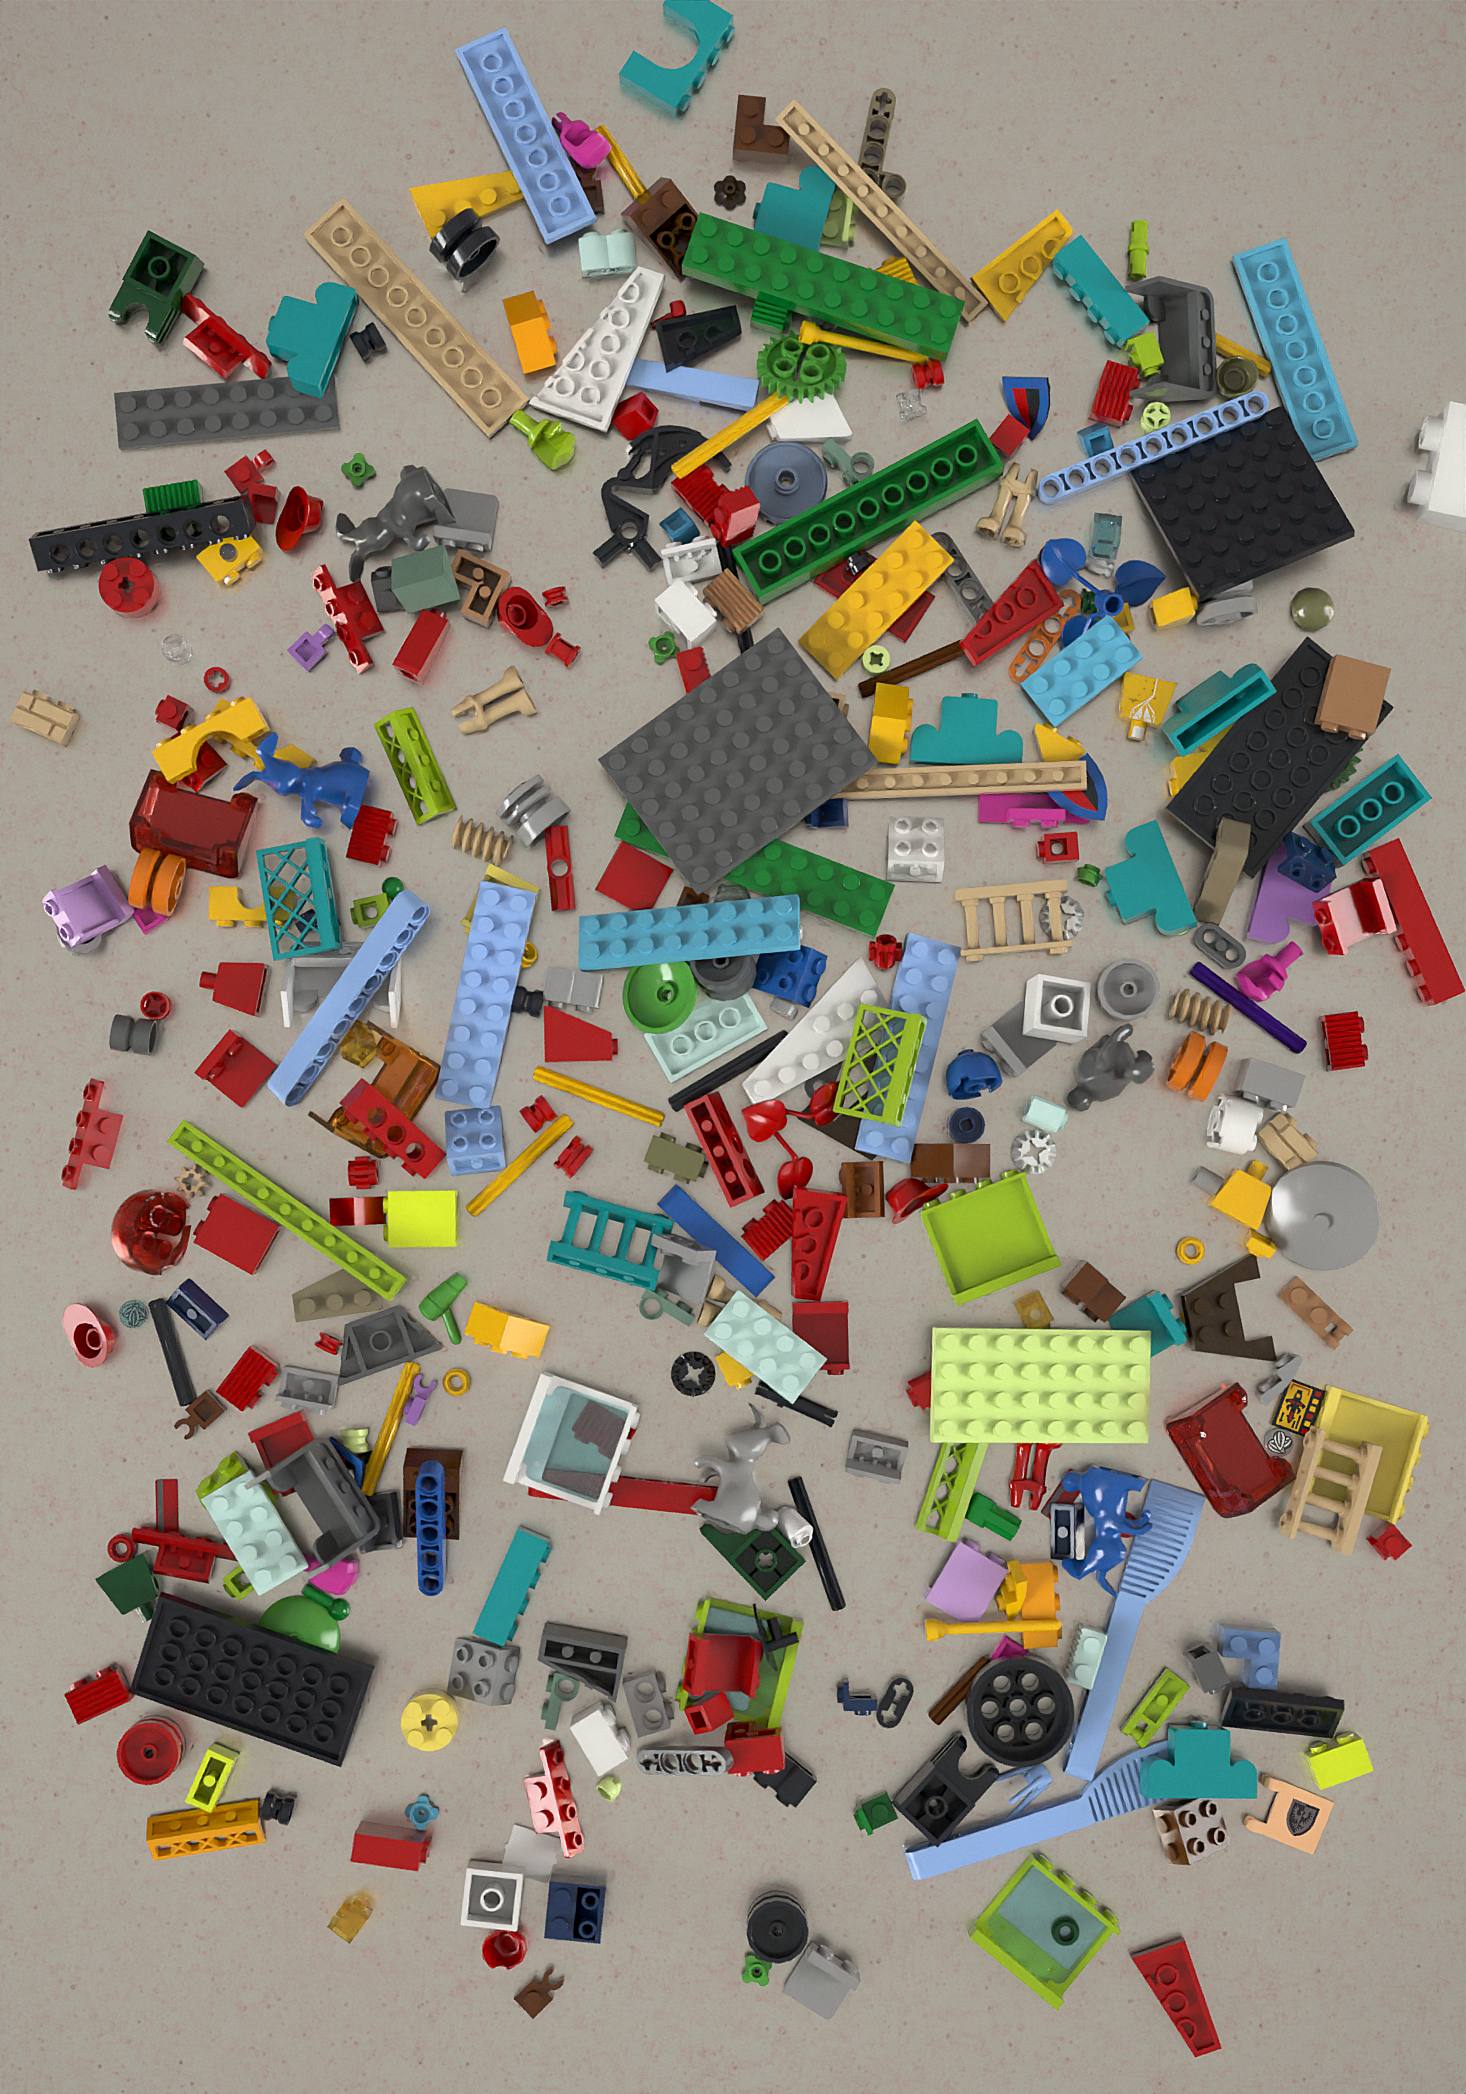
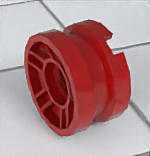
[553,1135,594,1179]

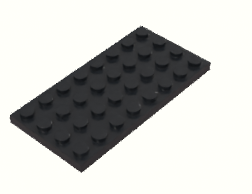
[1164,636,1394,880]
[129,1591,375,1767]

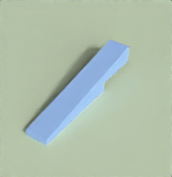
[624,358,760,411]

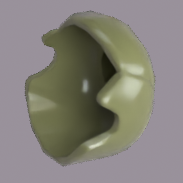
[1215,356,1259,399]
[1290,587,1334,631]

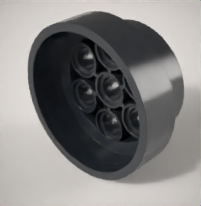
[965,1654,1075,1767]

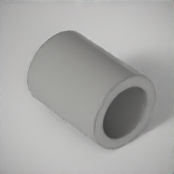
[1192,1166,1224,1195]

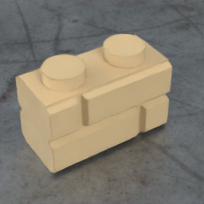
[10,689,80,747]
[1254,1112,1319,1172]

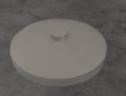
[1266,1161,1380,1270]

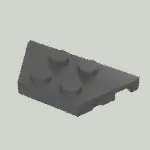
[338,1305,442,1386]

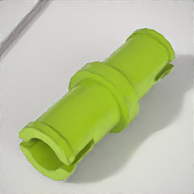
[1128,220,1150,280]

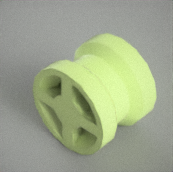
[1140,402,1171,434]
[862,645,890,676]
[340,1428,369,1453]

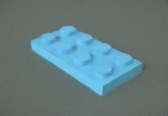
[1020,615,1144,728]

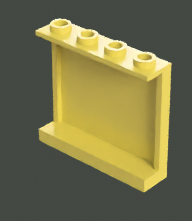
[1308,1385,1430,1525]

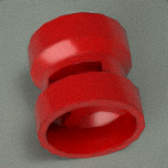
[910,358,944,392]
[140,991,173,1020]
[519,1095,558,1133]

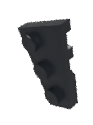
[655,305,742,373]

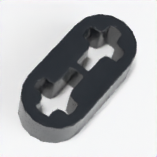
[876,1675,914,1728]

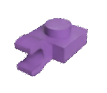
[287,623,336,671]
[403,1374,436,1426]

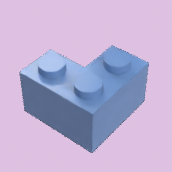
[1217,1624,1281,1690]

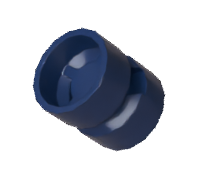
[946,1107,985,1144]

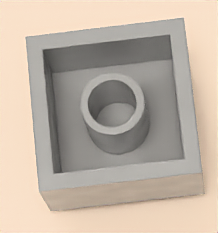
[1232,1058,1306,1112]

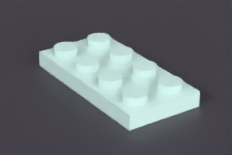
[644,993,768,1083]
[703,1290,827,1404]
[201,1469,309,1596]

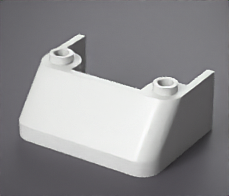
[281,941,401,1028]

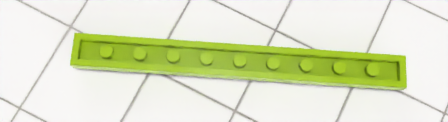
[167,1119,407,1302]

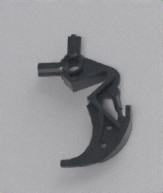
[592,425,732,570]

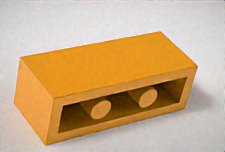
[1019,1558,1062,1649]

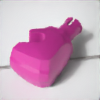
[551,112,611,169]
[1236,941,1303,1002]
[302,1552,359,1595]

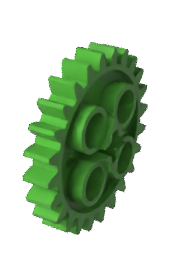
[756,330,847,404]

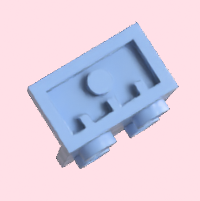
[445,1106,506,1176]

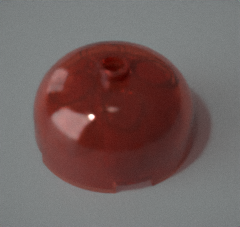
[111,1189,191,1275]

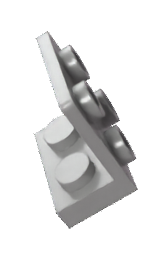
[651,1234,716,1304]

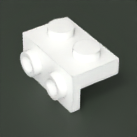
[661,536,722,587]

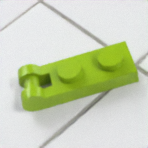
[1120,1668,1191,1748]

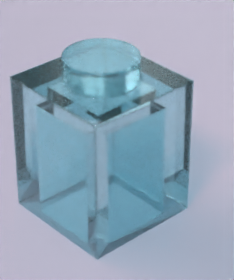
[1088,512,1122,560]

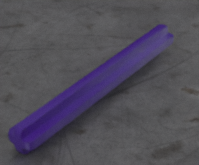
[1189,962,1307,1054]

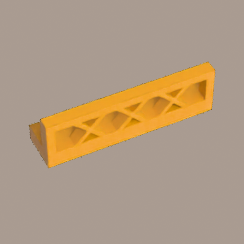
[146,1800,265,1861]

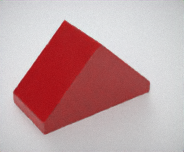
[329,1196,386,1226]

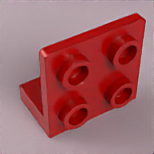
[194,1029,277,1108]

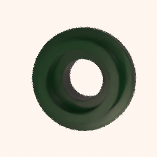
[1051,1917,1080,1946]

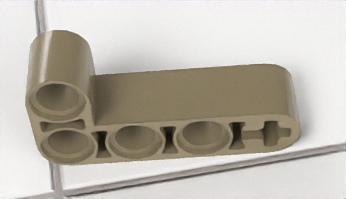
[858,88,906,206]
[1192,817,1251,926]

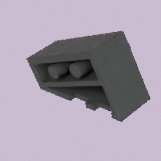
[537,1623,628,1703]

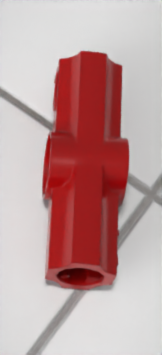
[544,825,576,911]

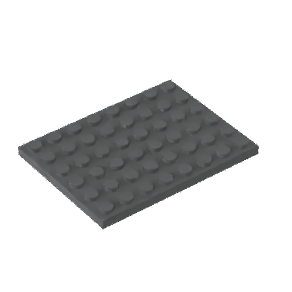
[598,627,879,895]

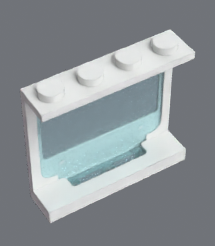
[503,1371,641,1515]

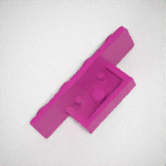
[979,794,1090,828]

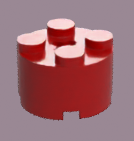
[98,557,160,619]

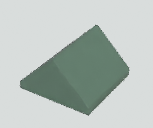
[391,544,461,614]

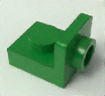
[854,1791,898,1836]

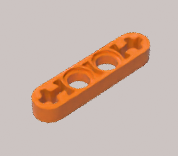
[1008,589,1081,684]

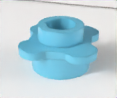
[405,1795,439,1830]

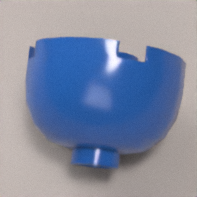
[945,1049,1003,1100]

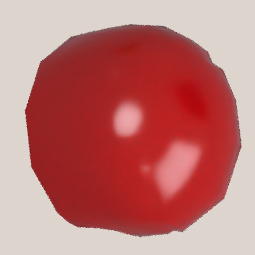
[481,1929,527,1970]

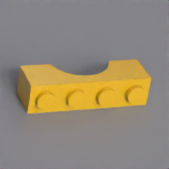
[151,696,270,784]
[211,697,318,771]

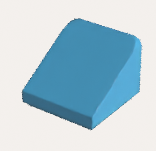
[1077,422,1114,459]
[659,507,700,545]

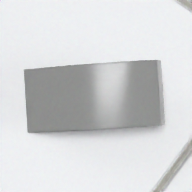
[1255,1353,1302,1406]

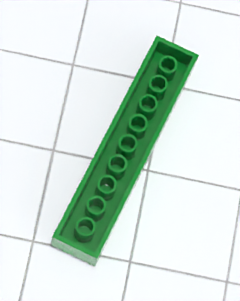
[682,212,966,362]
[732,418,1004,606]
[614,802,895,939]

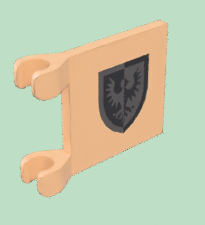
[1243,1773,1334,1855]

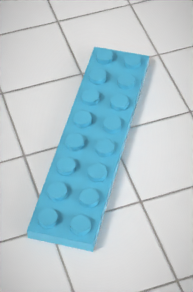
[1232,237,1359,462]
[578,894,800,971]

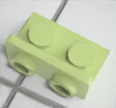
[819,190,859,249]

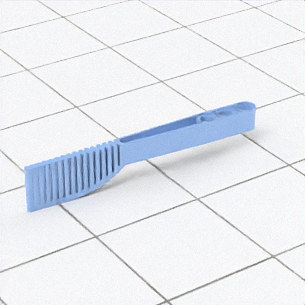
[1063,1479,1206,1782]
[905,1738,1171,1880]

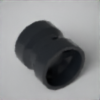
[349,322,387,360]
[511,985,544,1018]
[260,1791,295,1826]

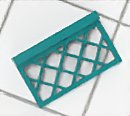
[256,837,343,961]

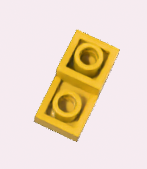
[995,1560,1027,1621]

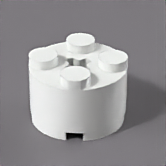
[1207,1093,1263,1155]

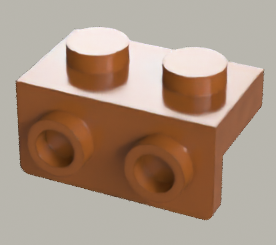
[839,1161,885,1218]

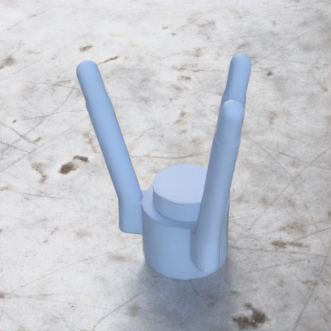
[995,1763,1053,1822]

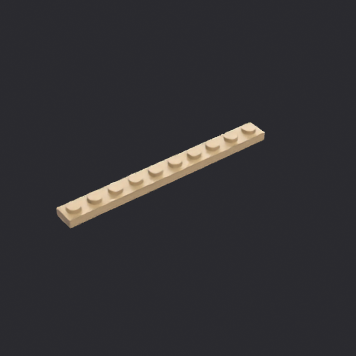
[775,99,989,322]
[831,760,1087,800]

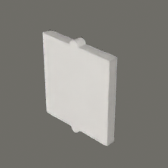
[502,1823,561,1884]

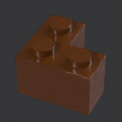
[733,94,790,165]
[911,1144,990,1183]
[1059,1260,1127,1323]

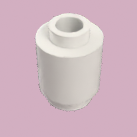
[775,1507,813,1548]

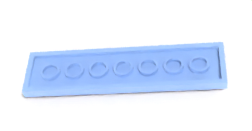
[455,27,597,245]
[434,880,537,1109]
[855,933,961,1163]

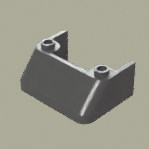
[1125,276,1217,402]
[244,1437,380,1582]

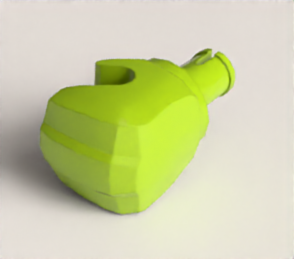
[510,408,576,470]

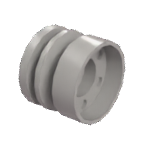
[496,774,571,849]

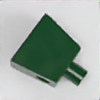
[95,1550,162,1623]

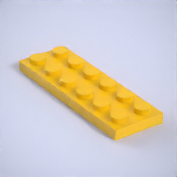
[797,520,955,680]

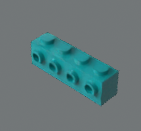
[1052,235,1150,349]
[473,1526,552,1647]

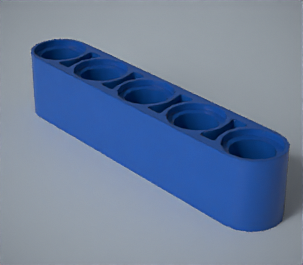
[657,1184,775,1298]
[416,1460,447,1596]

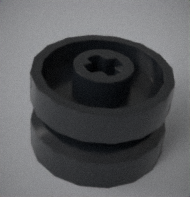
[429,208,500,281]
[746,1891,809,1964]

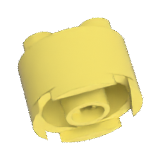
[401,1688,460,1751]

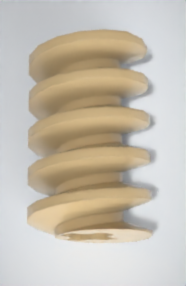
[452,814,514,866]
[1169,988,1232,1036]

